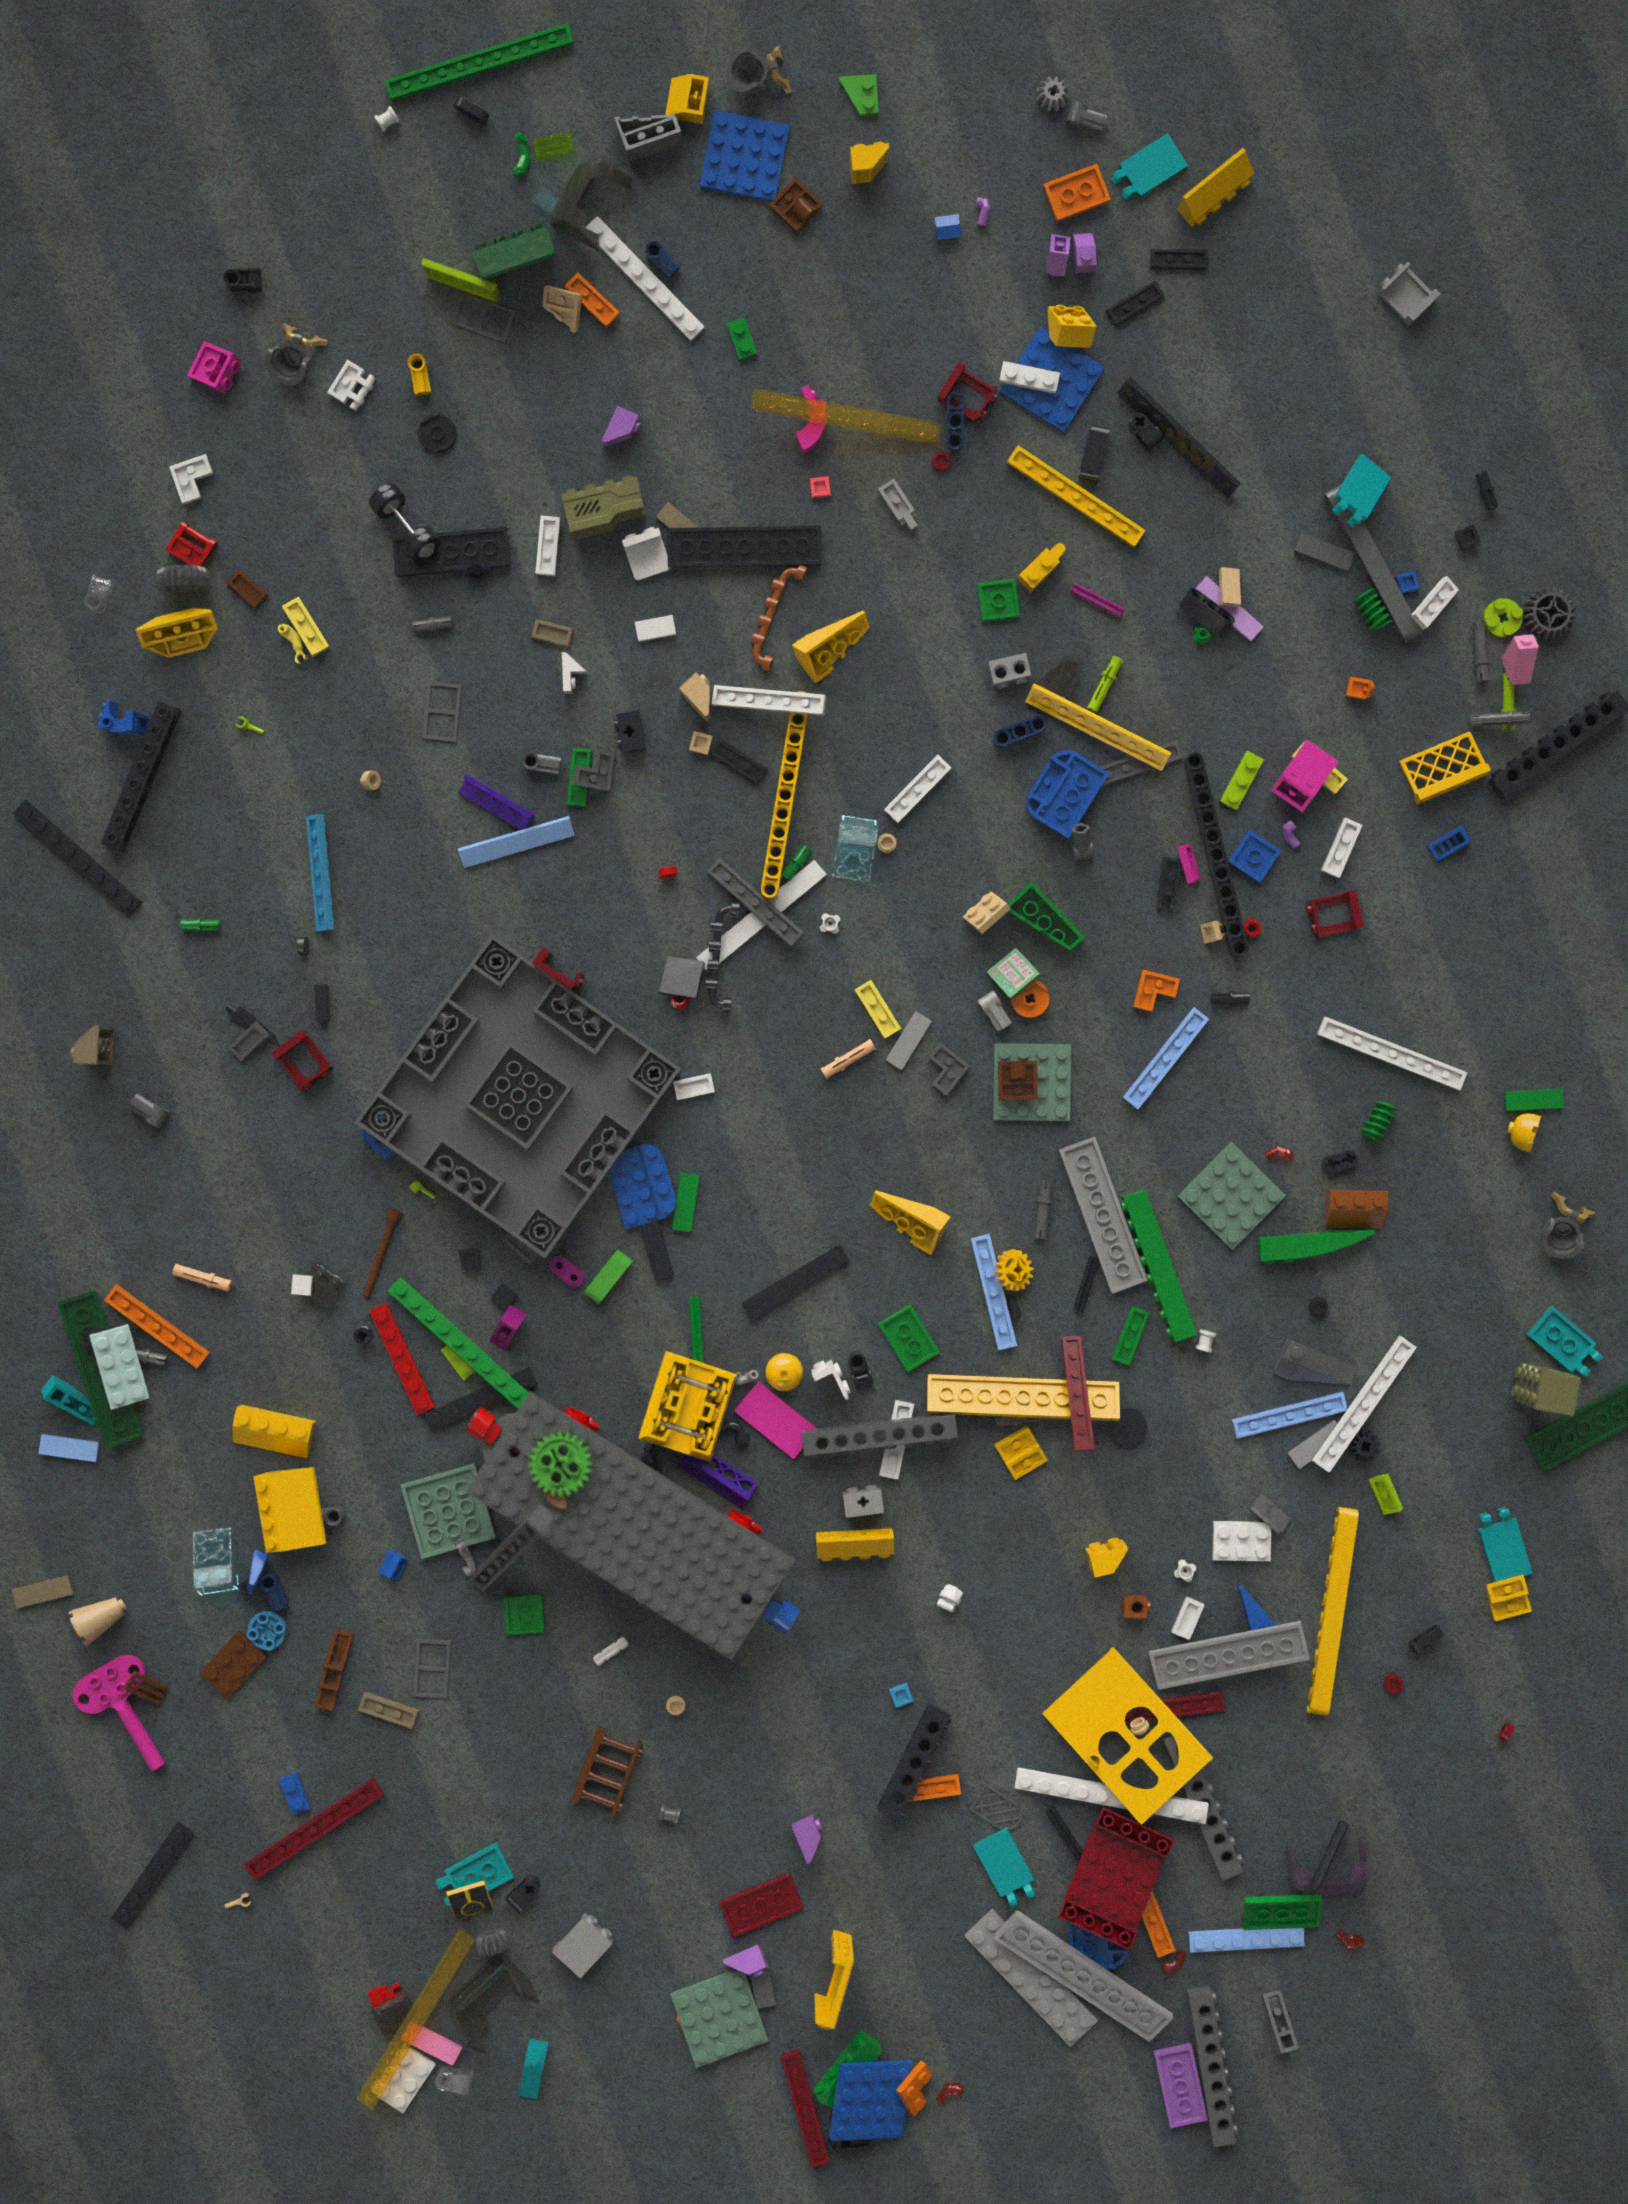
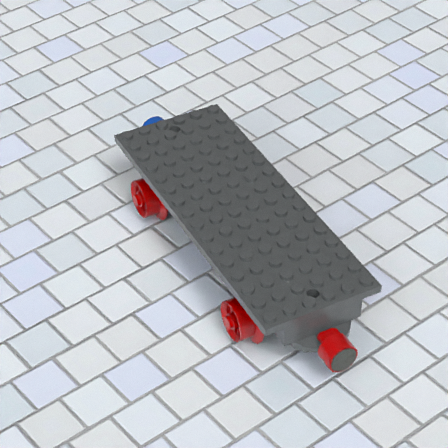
[465,1391,800,1660]

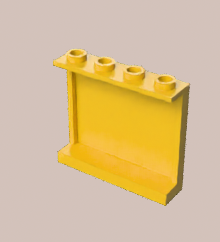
[814,1930,854,2029]

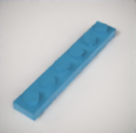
[306,814,334,932]

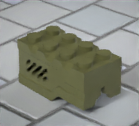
[561,475,646,540]
[1511,1362,1581,1416]

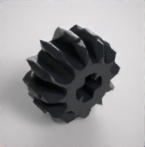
[1347,1429,1381,1462]

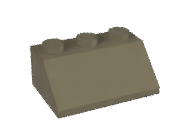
[71,1025,114,1065]

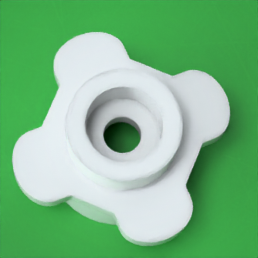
[820,913,840,934]
[1174,1560,1196,1582]

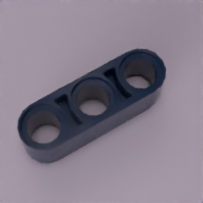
[946,392,965,451]
[993,715,1047,749]

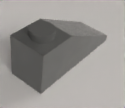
[1262,1990,1299,2057]

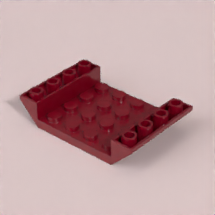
[1058,1807,1175,1950]

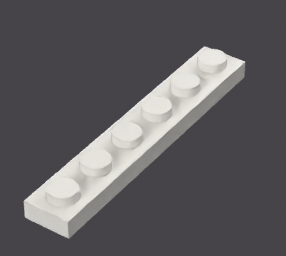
[712,685,827,716]

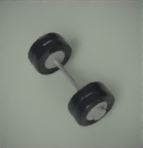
[369,483,441,562]

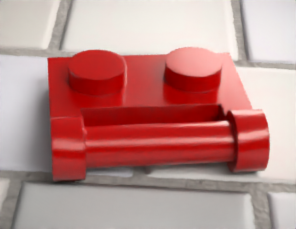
[165,522,218,567]

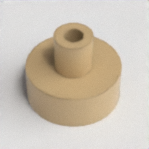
[360,771,381,790]

